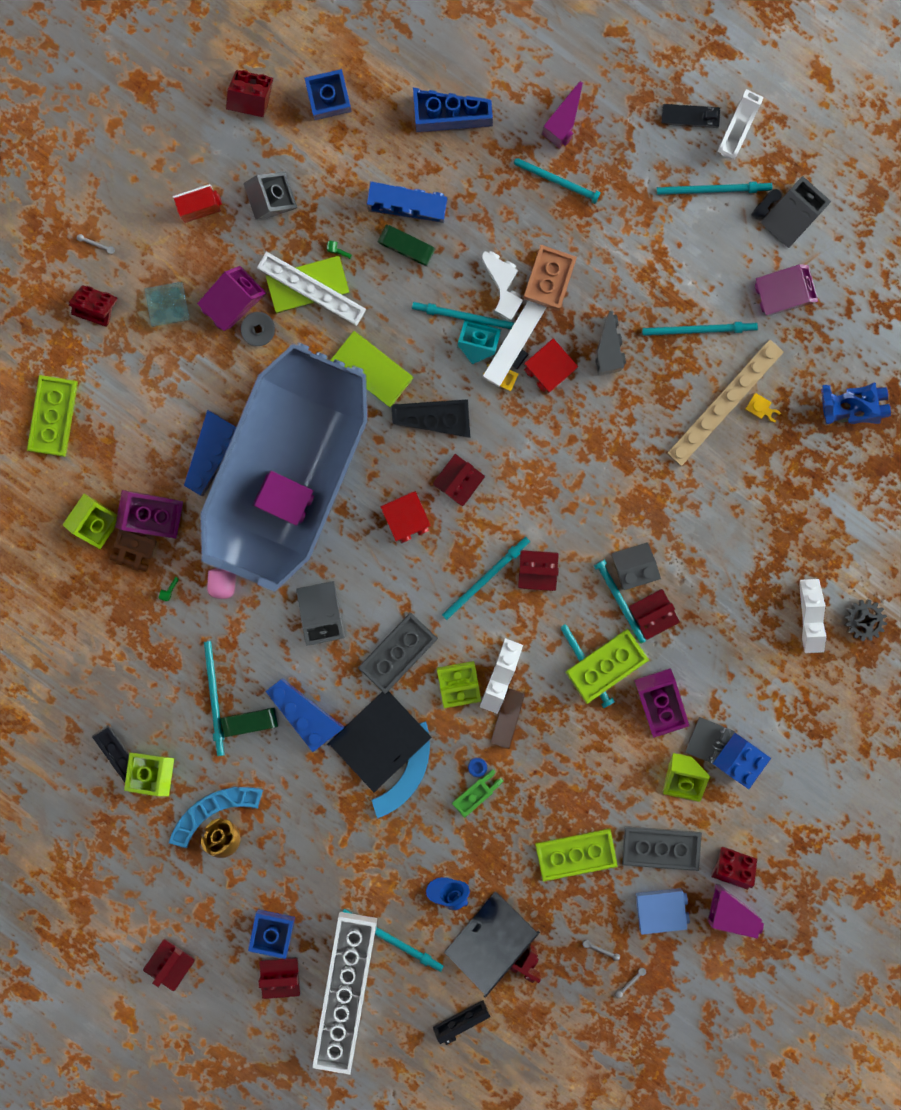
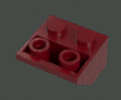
[226,70,274,117]

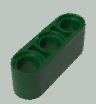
[377,224,435,266]
[220,708,279,737]

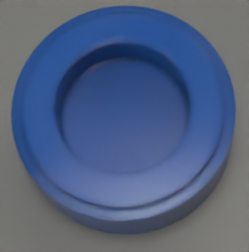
[468,758,487,777]

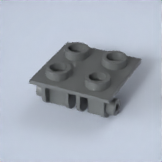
[685,717,735,764]

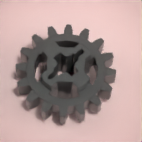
[844,600,887,641]

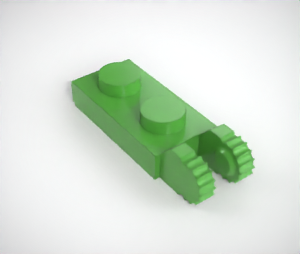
[452,769,504,818]

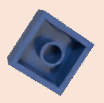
[304,69,352,120]
[713,733,771,789]
[248,909,295,959]

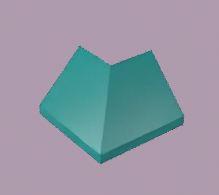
[457,320,502,364]

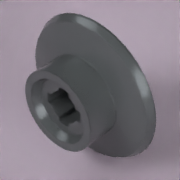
[241,312,275,346]

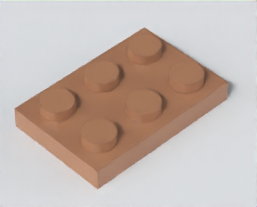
[523,245,577,311]

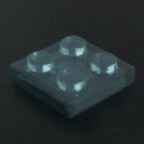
[144,282,190,327]

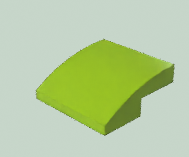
[437,661,481,708]

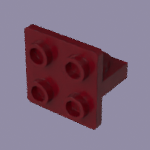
[68,285,118,327]
[433,454,485,506]
[518,550,559,591]
[629,589,680,640]
[711,847,757,890]
[143,939,195,991]
[509,944,541,983]
[258,957,300,999]

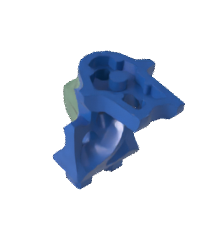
[821,382,891,424]

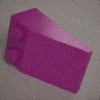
[542,81,583,149]
[115,490,183,539]
[634,668,690,738]

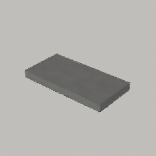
[358,612,438,694]
[622,826,702,871]

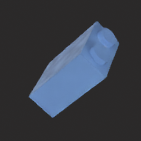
[635,888,690,935]

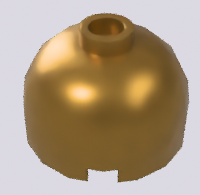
[201,818,241,858]

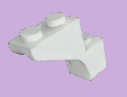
[717,89,763,160]
[482,251,523,322]
[799,579,826,653]
[480,638,523,714]

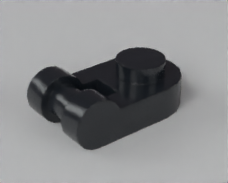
[751,189,782,219]

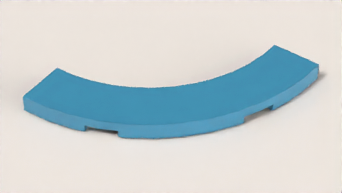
[371,721,430,818]
[168,787,263,848]

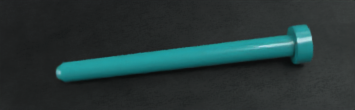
[514,158,601,204]
[593,559,646,644]
[561,624,615,708]

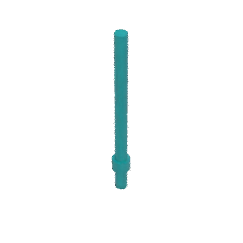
[657,181,772,195]
[412,302,515,330]
[642,322,758,336]
[442,536,530,620]
[204,641,225,756]
[343,909,444,972]

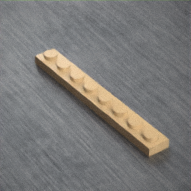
[667,340,784,466]

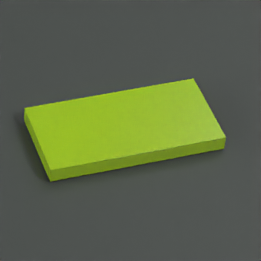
[266,256,350,314]
[330,331,414,407]
[27,375,78,457]
[565,629,649,704]
[535,828,618,882]

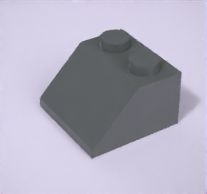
[243,172,297,220]
[611,542,661,590]

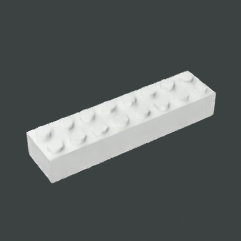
[312,912,377,1075]

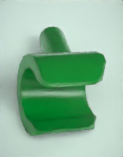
[326,241,352,259]
[158,577,179,601]

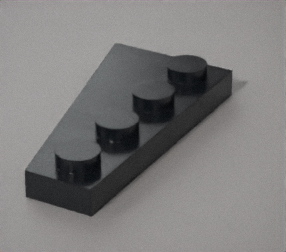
[391,399,471,438]

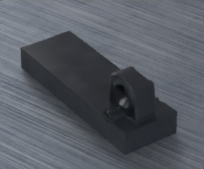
[661,104,720,128]
[92,725,129,783]
[433,1000,491,1045]

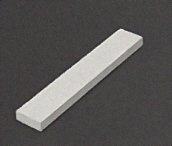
[257,251,366,326]
[482,301,547,387]

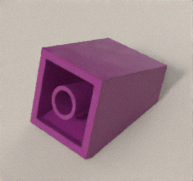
[755,264,819,315]
[197,266,266,331]
[252,470,314,526]
[707,884,764,939]

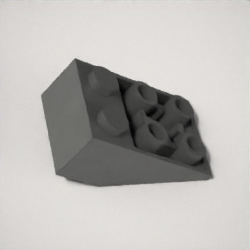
[760,176,831,248]
[594,310,626,376]
[296,581,345,646]

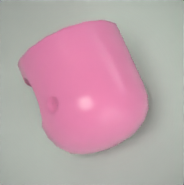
[207,568,236,599]

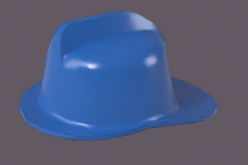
[426,877,470,910]

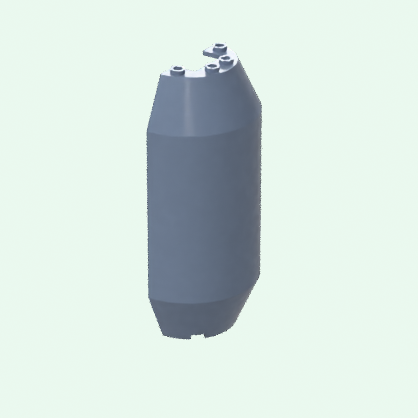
[201,342,368,592]

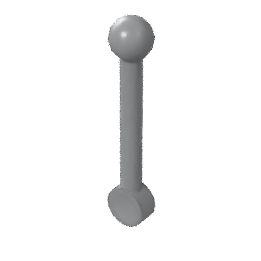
[77,234,115,254]
[583,940,620,961]
[615,968,646,998]

